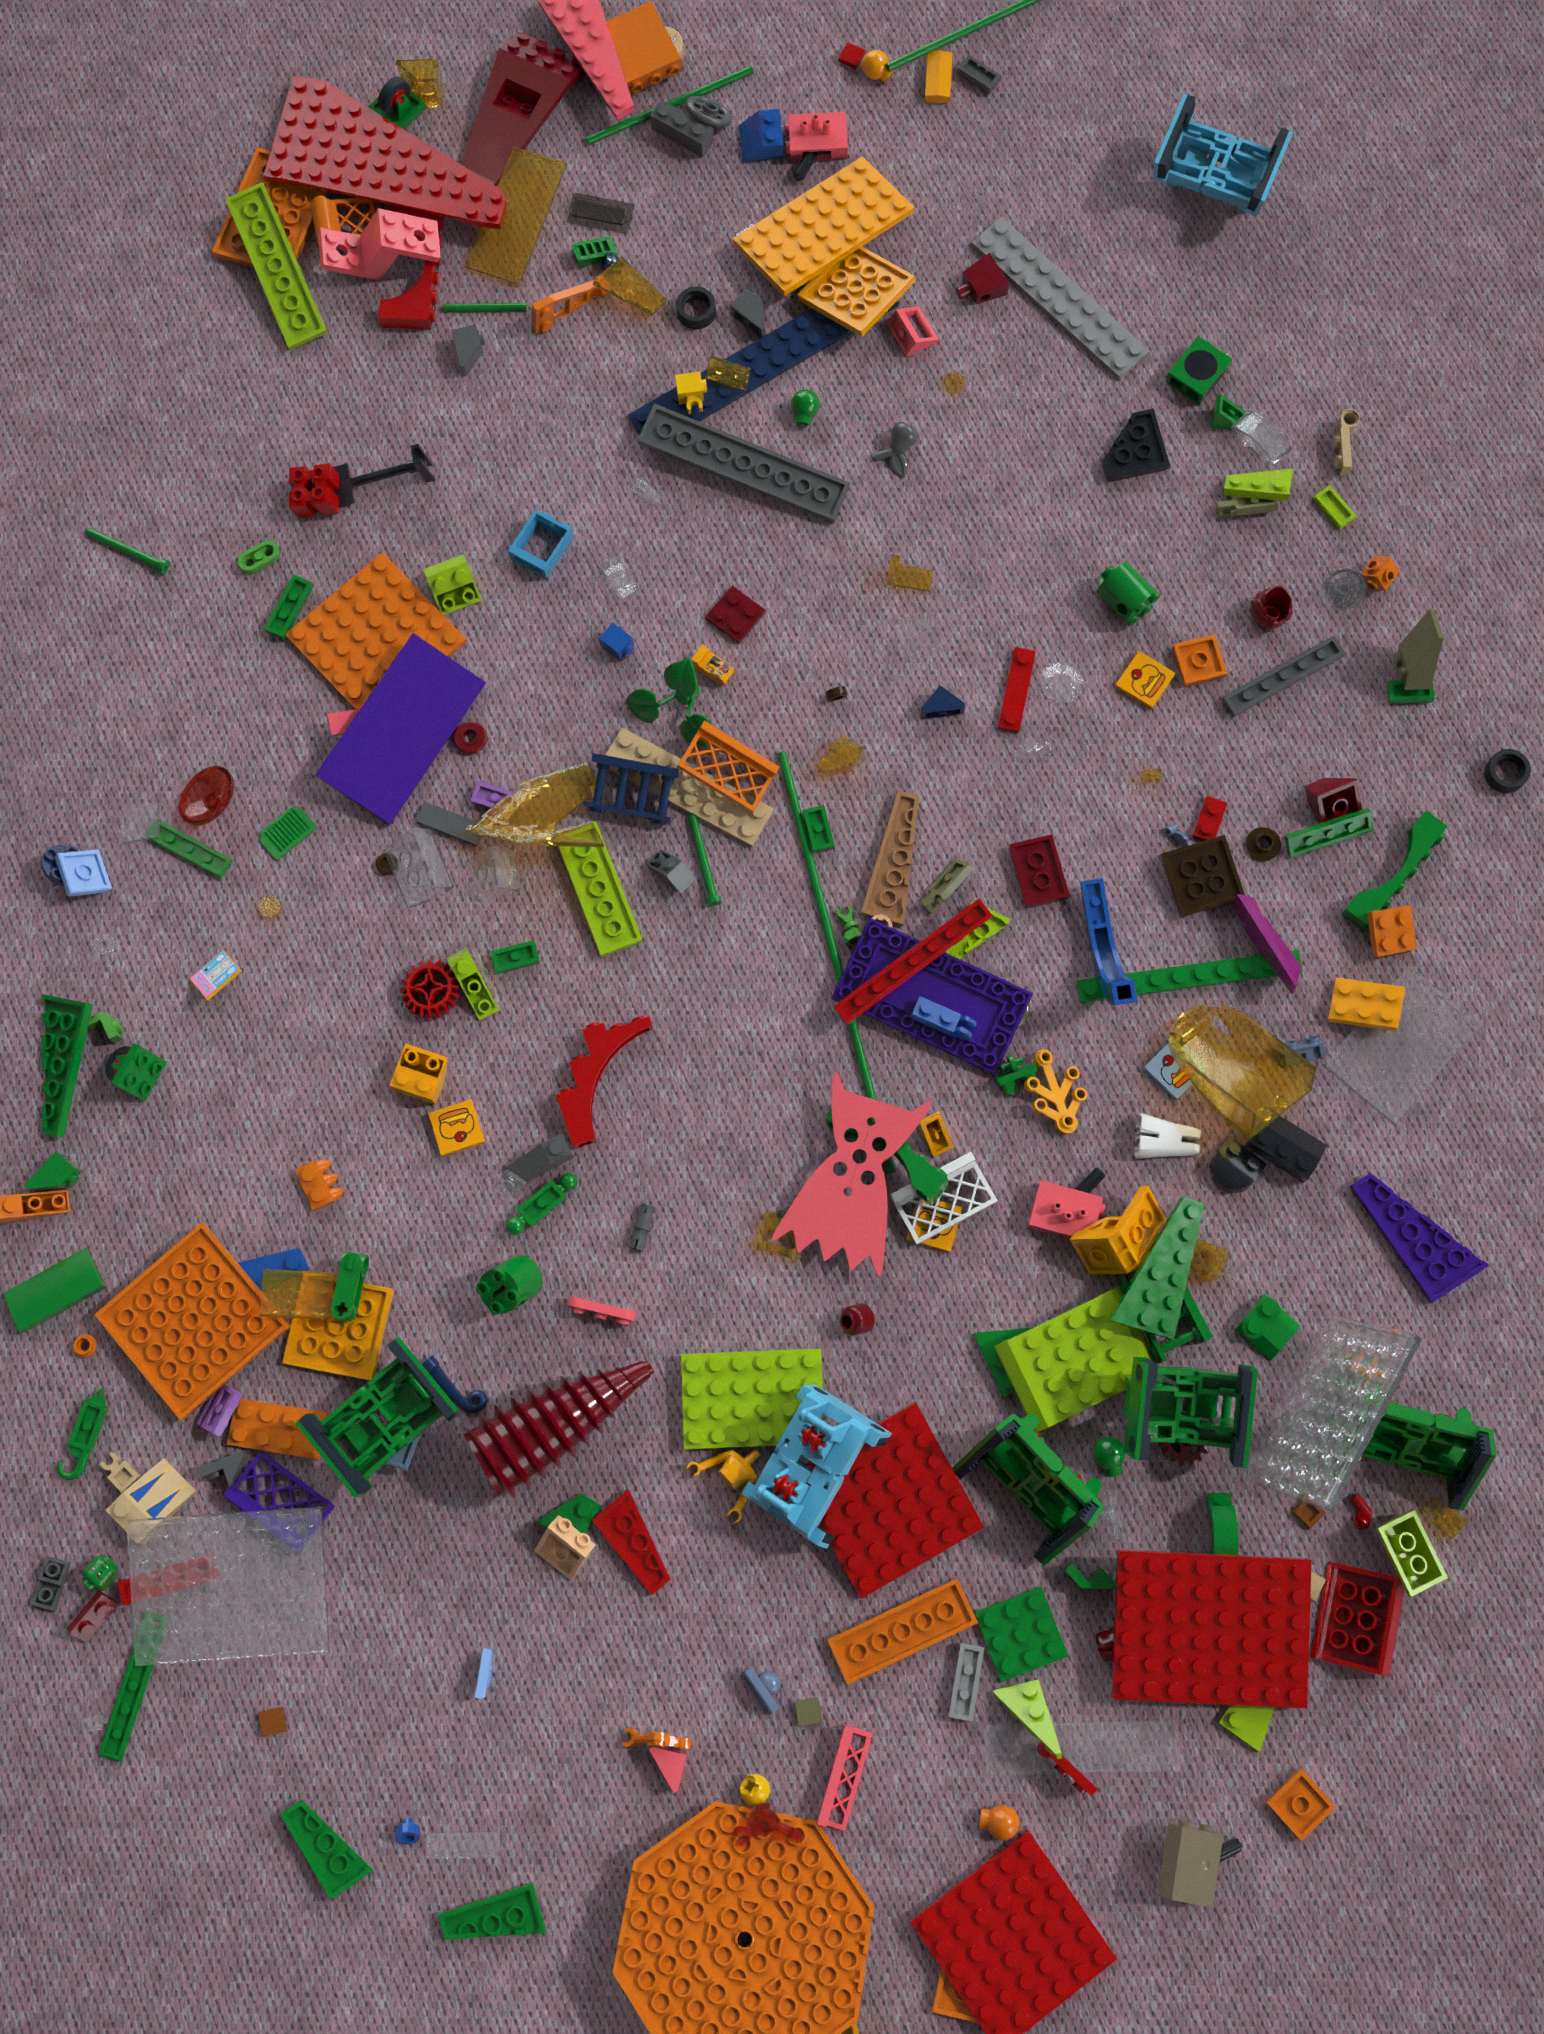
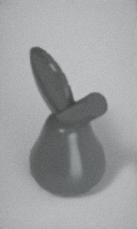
[873,422,918,478]

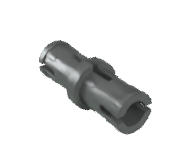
[629,1203,655,1252]

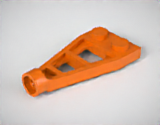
[531,277,609,334]

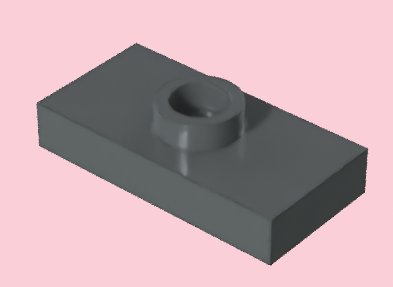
[956,55,1002,94]

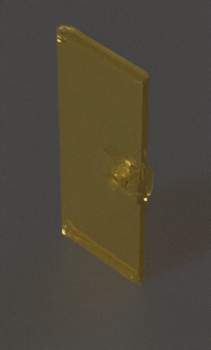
[466,147,567,286]

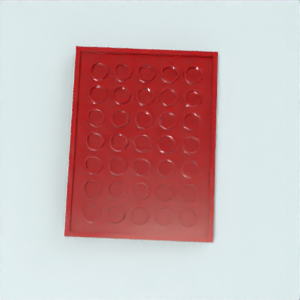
[1111,1549,1312,1708]

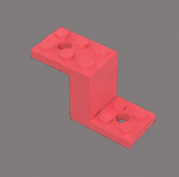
[318,208,441,280]

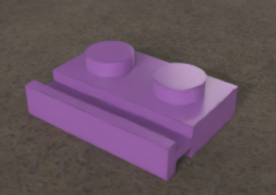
[196,1384,243,1437]

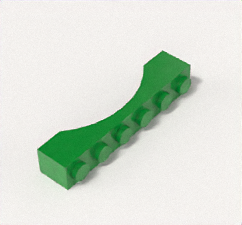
[1341,810,1448,931]
[824,1108,949,1206]

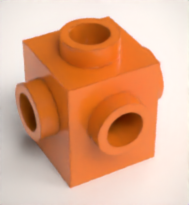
[1360,555,1400,591]

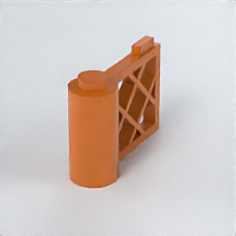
[310,196,375,245]

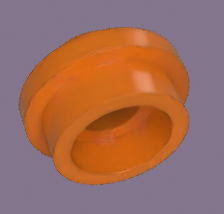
[73,1334,97,1358]

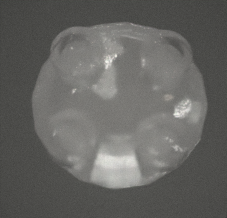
[1039,662,1083,704]

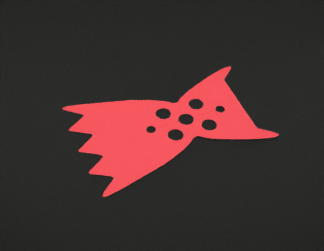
[772,1071,931,1277]

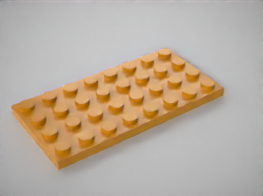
[733,156,914,297]

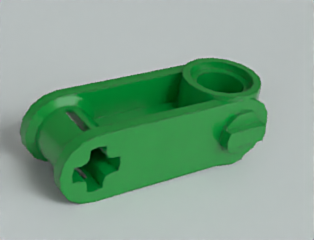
[331,1251,369,1322]

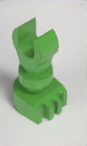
[837,905,862,946]

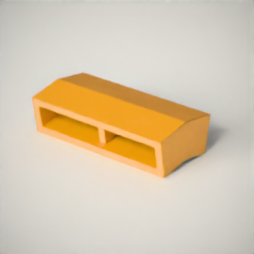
[925,51,953,104]

